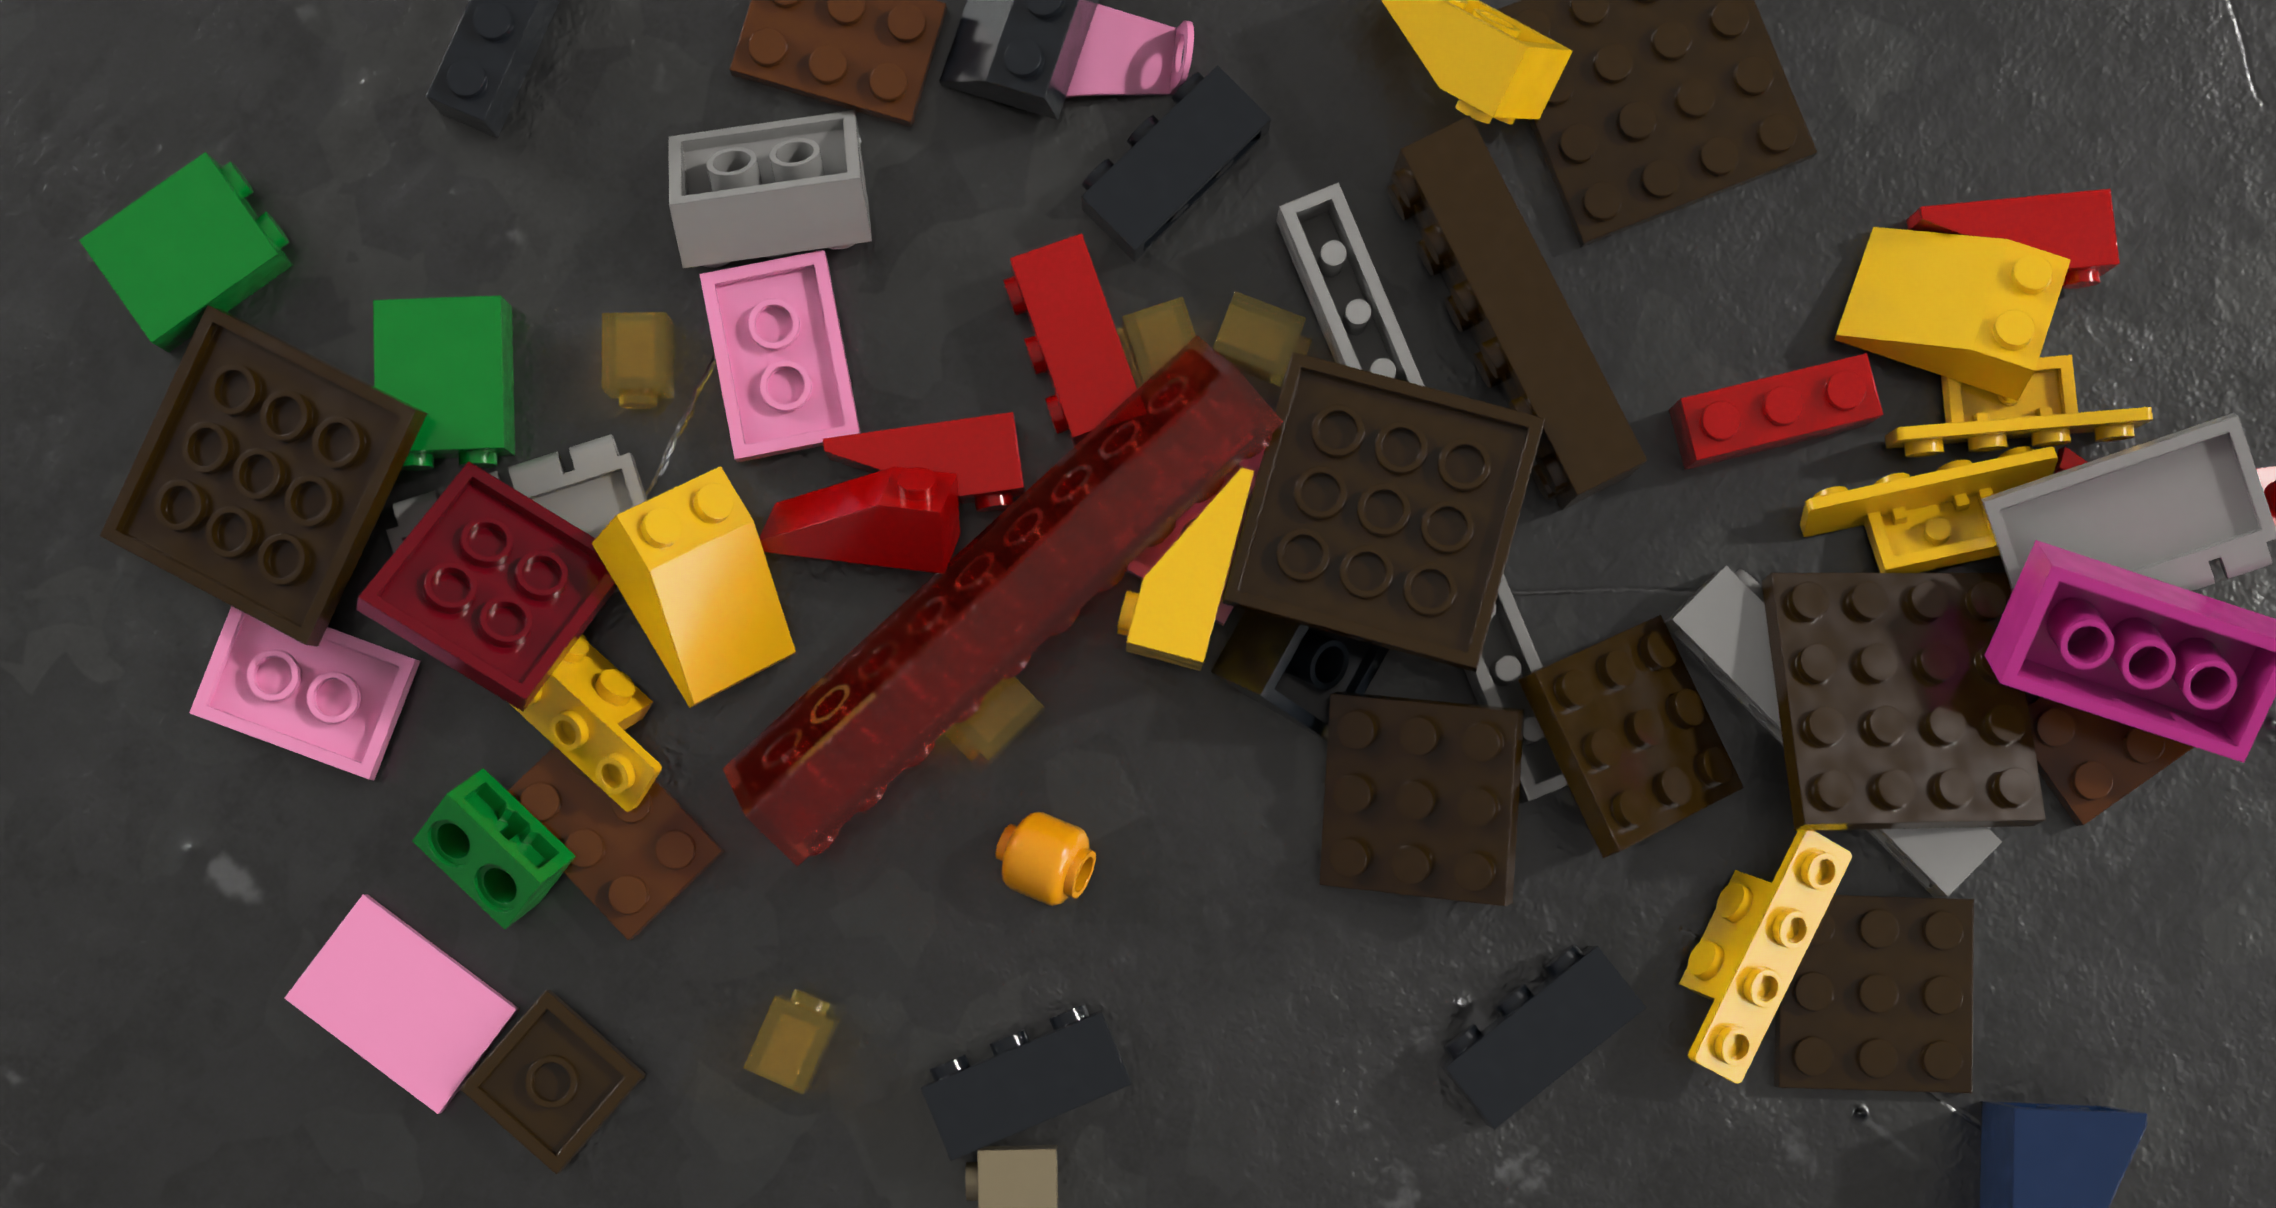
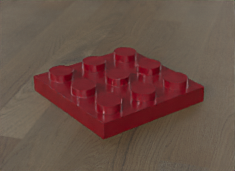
[356,461,617,712]

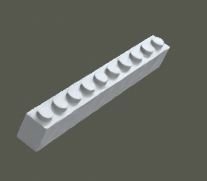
[1276,182,1568,804]

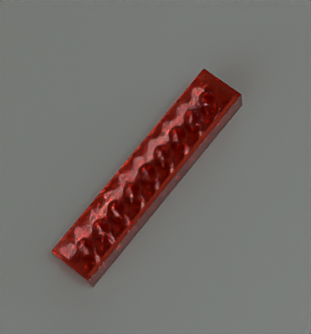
[723,335,1284,867]

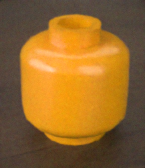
[995,812,1096,906]

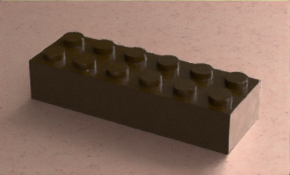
[1387,115,1648,511]

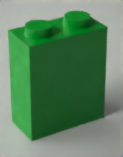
[79,152,293,353]
[373,295,515,471]

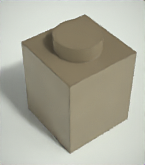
[965,1145,1058,1208]

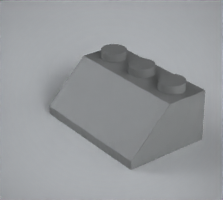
[668,110,872,268]

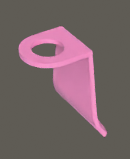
[1066,4,1194,98]

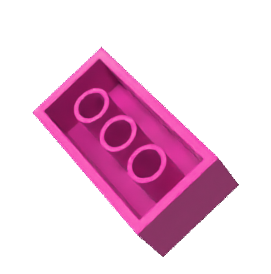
[1984,540,2276,763]

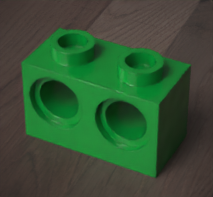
[412,768,576,930]

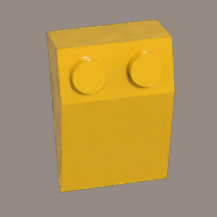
[1381,0,1573,125]
[1834,227,2071,401]
[592,466,796,708]
[1117,468,1254,671]

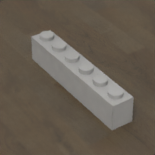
[1665,565,2002,897]

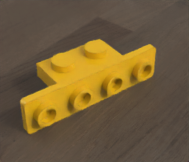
[1885,355,2153,457]
[1800,446,2058,573]
[509,634,662,812]
[1679,830,1852,1084]

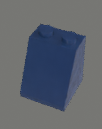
[1980,1101,2147,1208]

